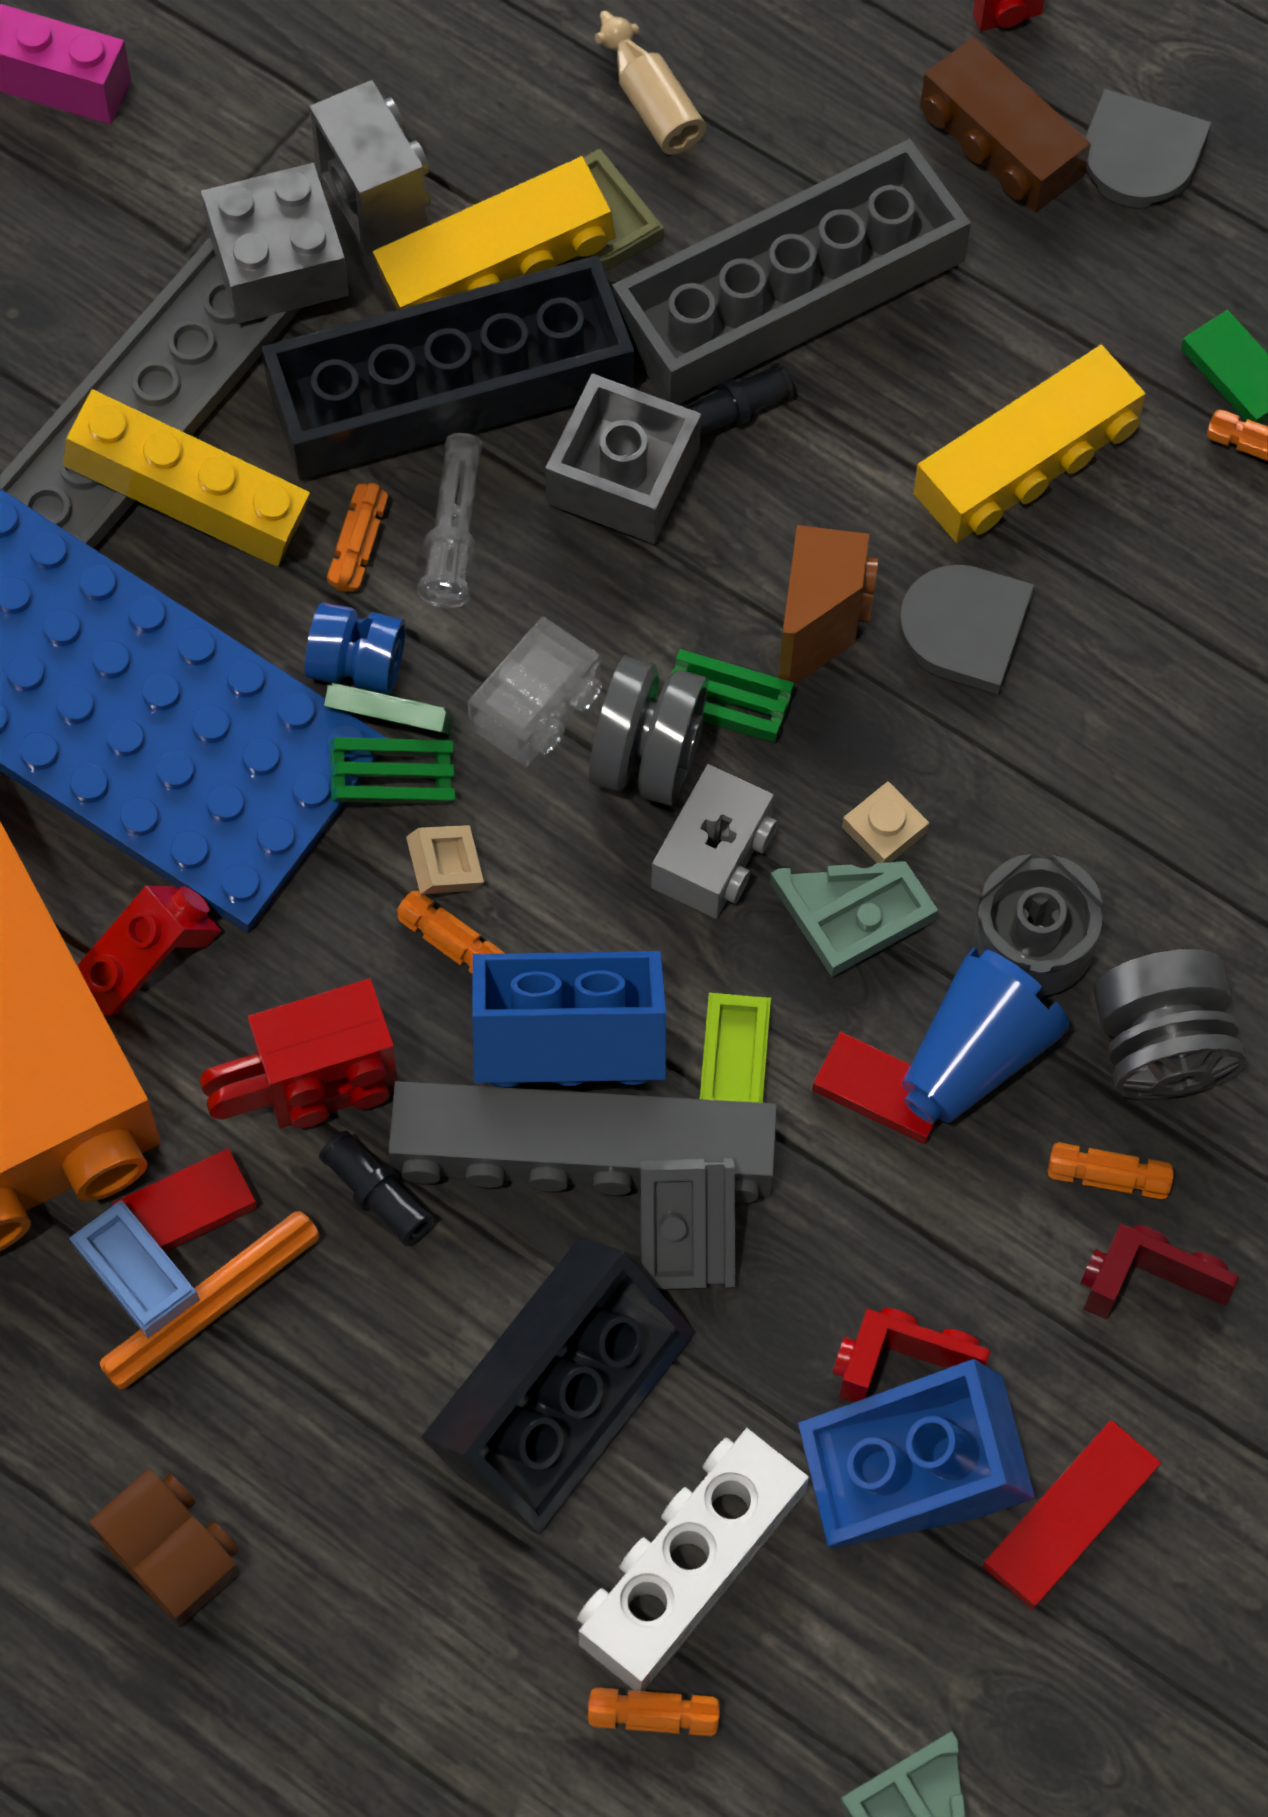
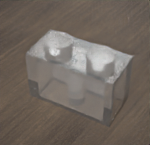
[468,616,602,767]

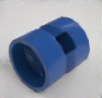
[305,602,406,695]

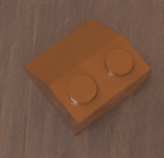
[778,525,879,685]

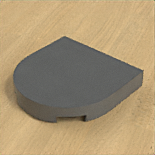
[1086,89,1212,208]
[899,565,1034,694]

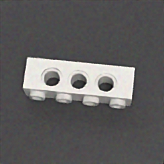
[577,1428,809,1691]

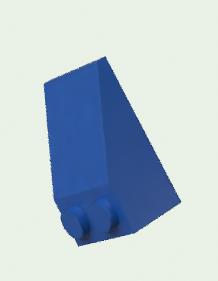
[798,1359,1035,1548]

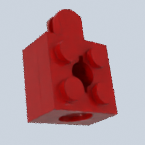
[199,978,398,1129]

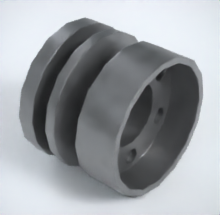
[1093,949,1247,1100]

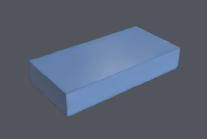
[69,1200,200,1339]

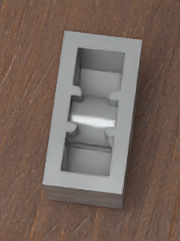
[651,764,778,919]

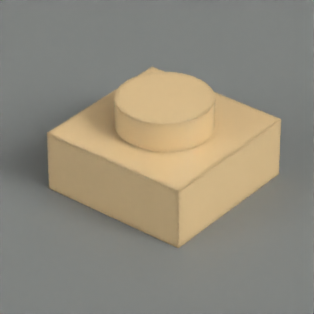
[842,781,929,863]
[406,825,484,894]

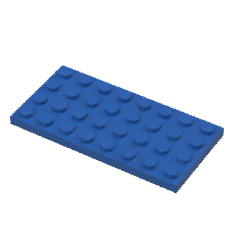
[0,489,388,933]

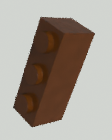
[920,36,1091,213]

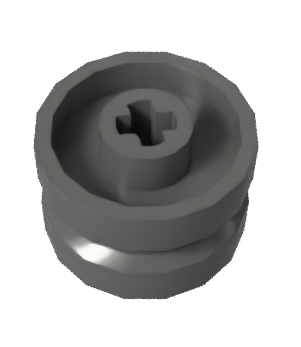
[589,655,709,806]

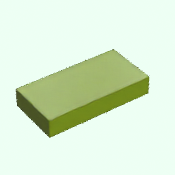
[700,993,771,1103]

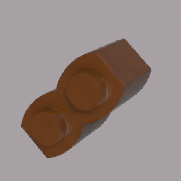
[89,1469,240,1628]

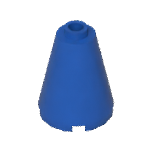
[902,947,1070,1124]

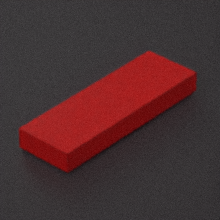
[983,1420,1161,1611]

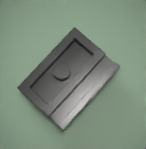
[640,1158,735,1289]

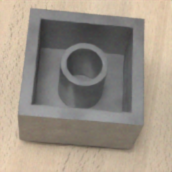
[310,80,432,257]
[201,163,349,324]
[545,373,701,544]

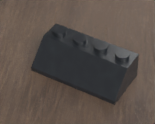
[421,1237,695,1534]

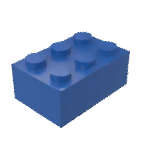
[472,951,666,1087]

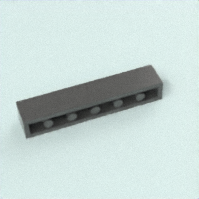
[389,1081,776,1203]

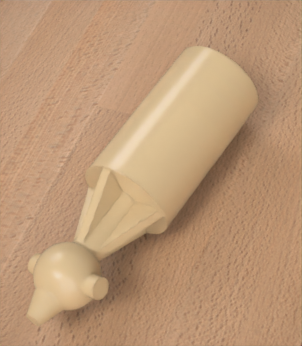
[595,11,706,155]

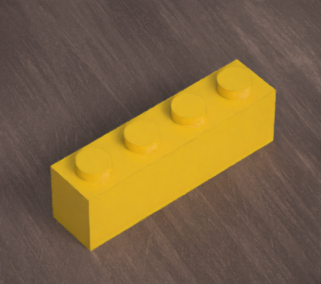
[373,156,616,310]
[913,344,1146,543]
[62,389,310,567]

